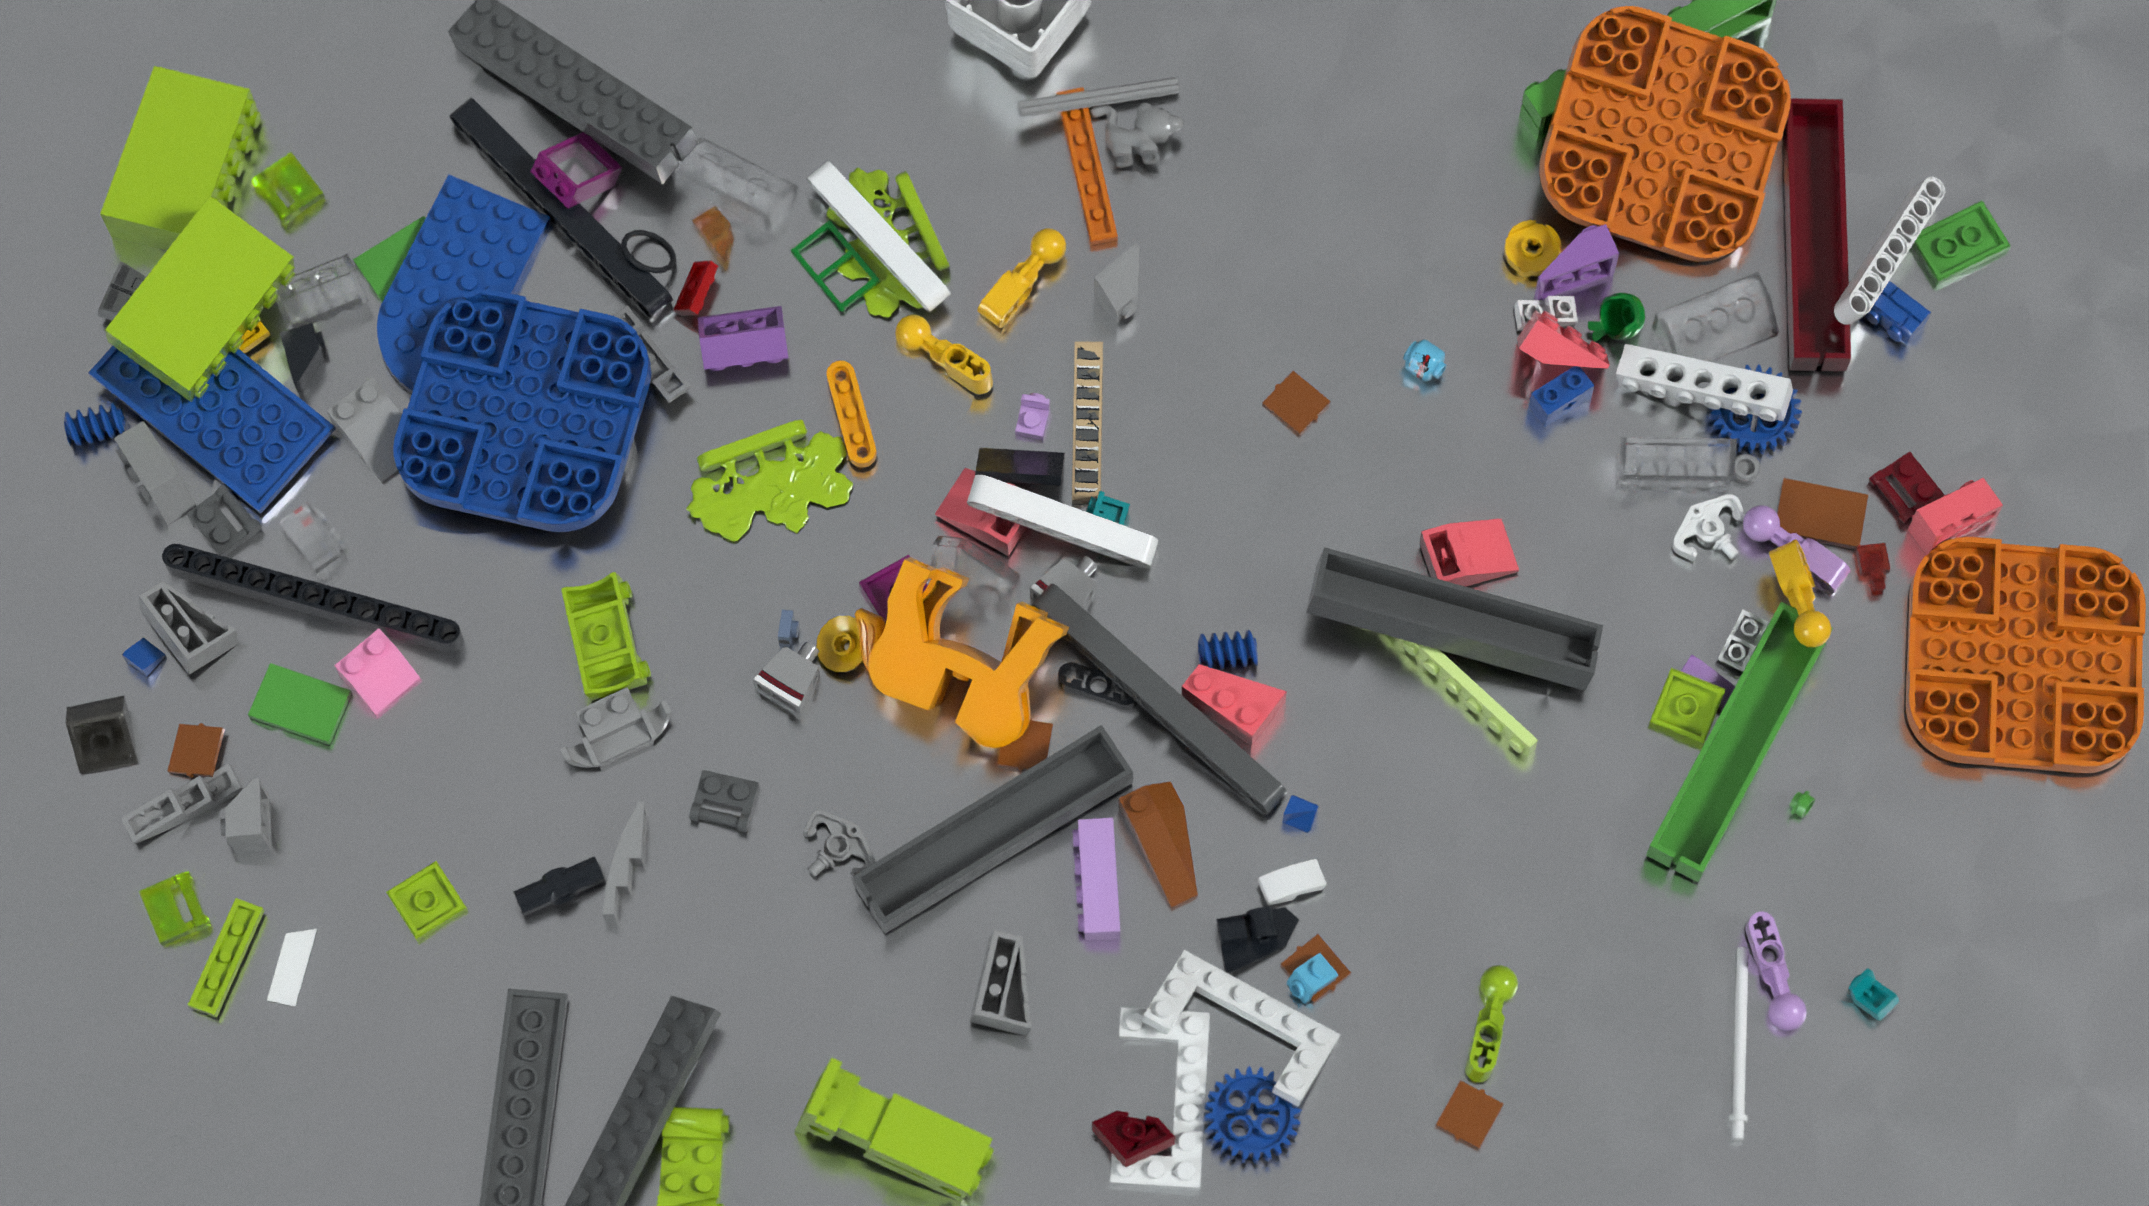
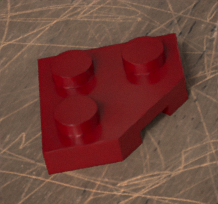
[1092,1110,1175,1168]

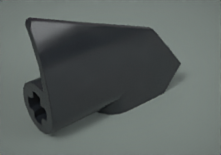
[1216,906,1299,974]

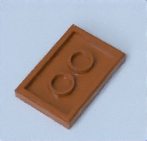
[1777,478,1868,551]

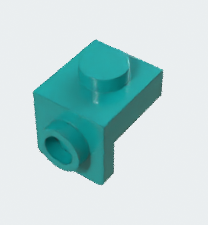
[1086,491,1130,525]
[1848,968,1900,1021]

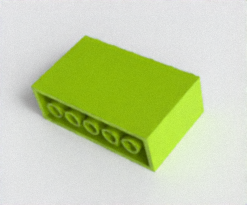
[100,66,261,251]
[105,196,295,402]

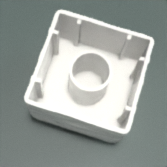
[945,0,1091,78]

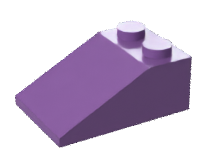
[1534,224,1619,300]

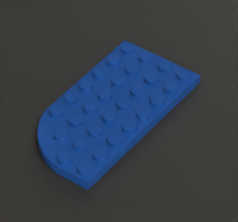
[377,174,551,394]

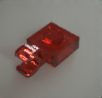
[1855,543,1890,597]

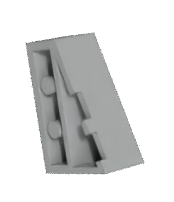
[114,421,196,525]
[139,581,238,675]
[970,930,1032,1036]

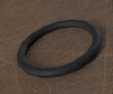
[621,230,676,273]

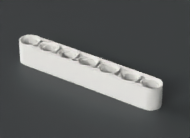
[806,160,951,313]
[1834,177,1945,325]
[967,475,1159,569]

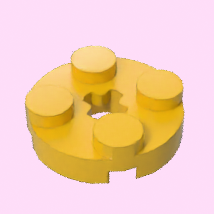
[1504,220,1561,277]

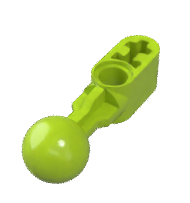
[1465,965,1518,1083]

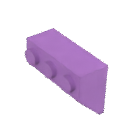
[698,306,788,371]

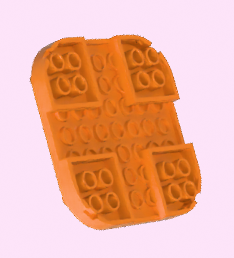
[1539,6,1791,262]
[1906,537,2146,773]

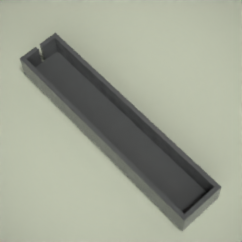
[448,0,698,184]
[1306,547,1603,690]
[852,725,1133,934]

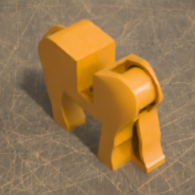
[855,557,1069,748]

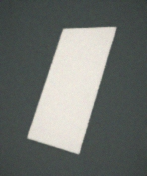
[267,929,317,1007]

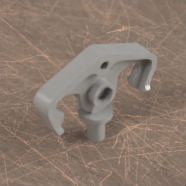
[803,810,875,882]

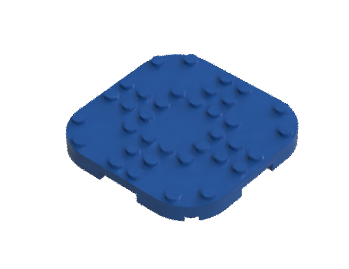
[393,290,651,532]

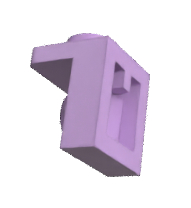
[1015,393,1050,440]

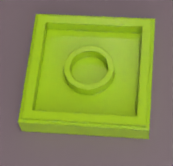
[1650,667,1726,743]
[386,861,468,942]

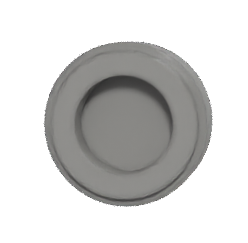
[1731,454,1760,484]

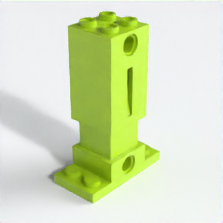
[795,1057,994,1202]

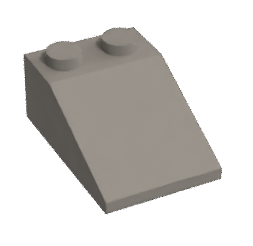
[327,377,402,484]

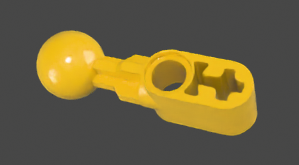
[977,228,1066,328]
[895,315,993,394]
[1769,539,1831,648]

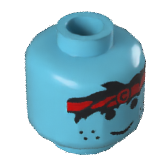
[1403,339,1447,382]

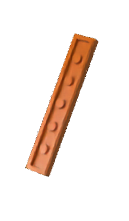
[1056,87,1118,246]

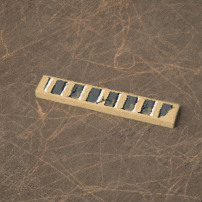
[1072,341,1103,504]

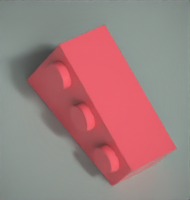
[1908,478,2003,555]
[1181,664,1287,747]

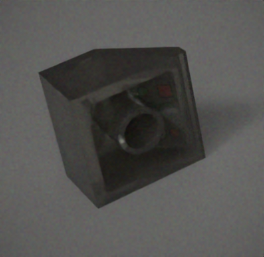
[65,695,137,773]

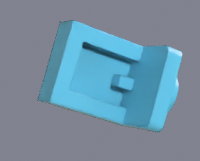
[1287,953,1339,1004]

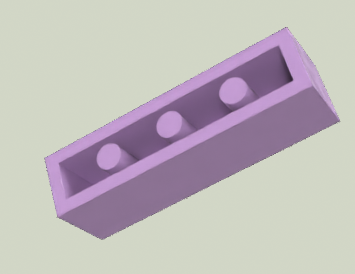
[1073,818,1120,941]

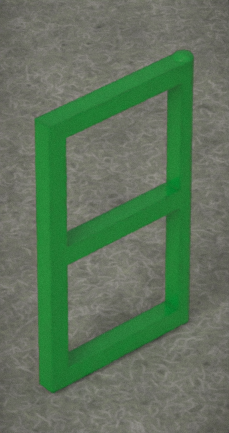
[790,220,881,312]

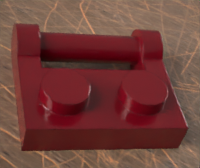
[1869,451,1945,524]

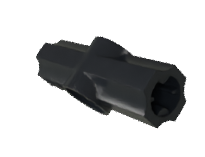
[513,856,605,916]

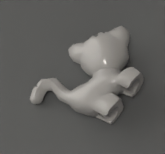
[1090,103,1184,168]

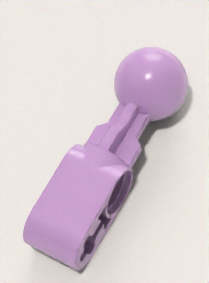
[1743,505,1851,594]
[1745,912,1807,1031]

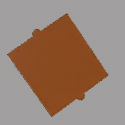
[1262,371,1331,436]
[997,718,1053,772]
[167,723,225,778]
[1280,934,1351,1004]
[1435,1080,1504,1150]

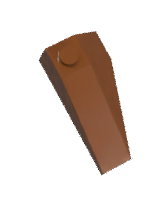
[1119,782,1198,909]

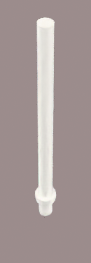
[1729,947,1749,1141]

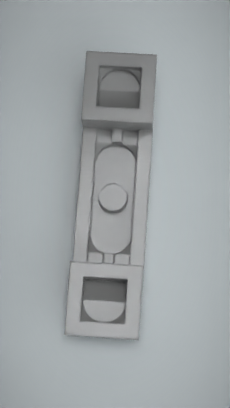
[613,306,692,403]

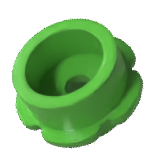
[1789,791,1816,818]

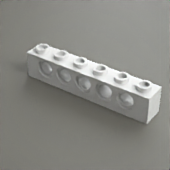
[1616,344,1793,422]

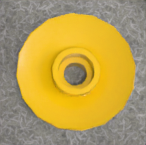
[816,616,863,672]

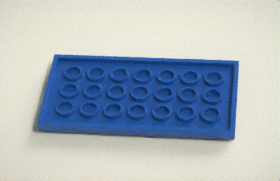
[88,346,336,514]

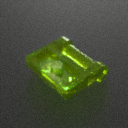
[251,152,325,225]
[139,872,211,946]

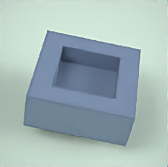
[778,609,799,647]

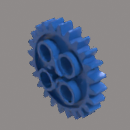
[1709,364,1802,455]
[1204,1066,1301,1164]

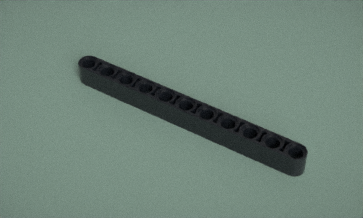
[449,98,673,319]
[162,543,464,653]

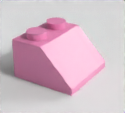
[334,628,421,717]

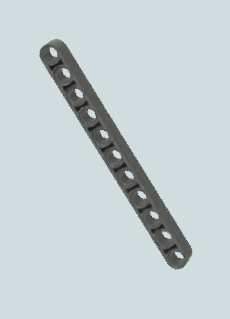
[1031,583,1287,814]

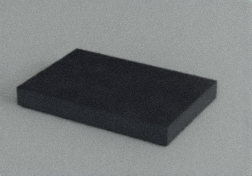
[975,448,1065,486]

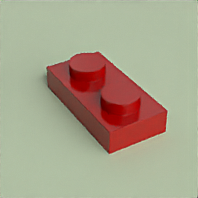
[673,260,718,316]

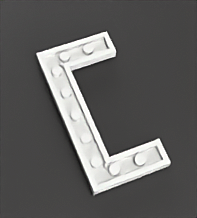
[1141,950,1340,1107]
[1110,1007,1210,1190]

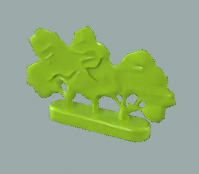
[826,167,950,318]
[686,420,853,542]

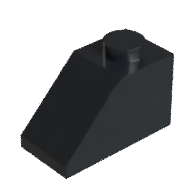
[280,323,326,393]

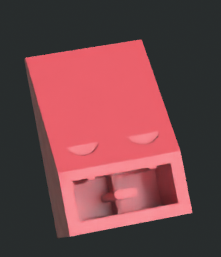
[1517,310,1610,369]
[935,468,1027,556]
[1419,519,1519,587]

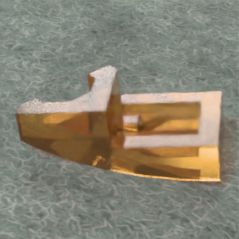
[692,206,734,263]

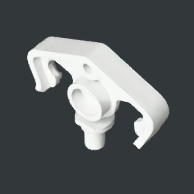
[1672,494,1745,562]

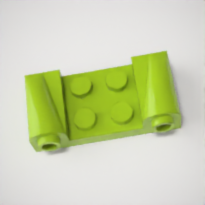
[561,572,651,701]
[657,1107,730,1206]

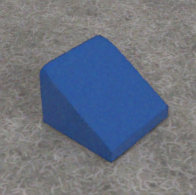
[122,637,166,677]

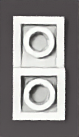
[1514,296,1578,330]
[1717,609,1769,672]
[1257,859,1327,905]

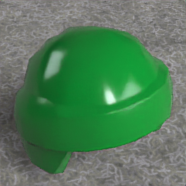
[1587,293,1645,341]

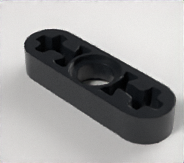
[1058,662,1137,710]

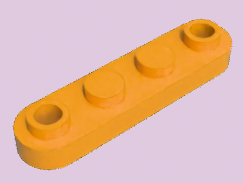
[826,361,877,468]

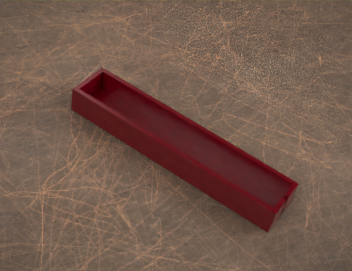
[1783,98,1851,371]

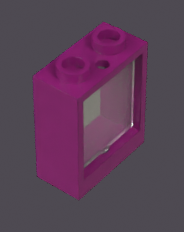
[531,132,622,208]

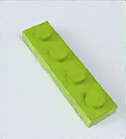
[188,898,264,1018]

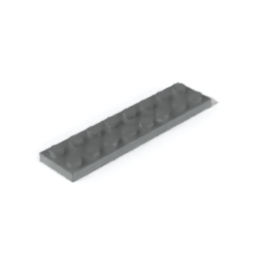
[479,989,568,1206]
[565,995,721,1206]

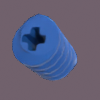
[64,402,127,447]
[1198,630,1258,669]

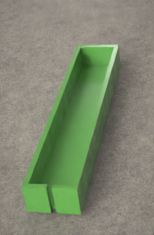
[1520,0,1777,141]
[1646,602,1833,883]

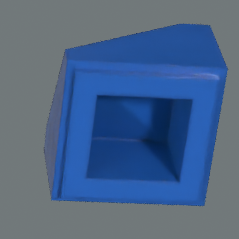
[1282,795,1319,833]

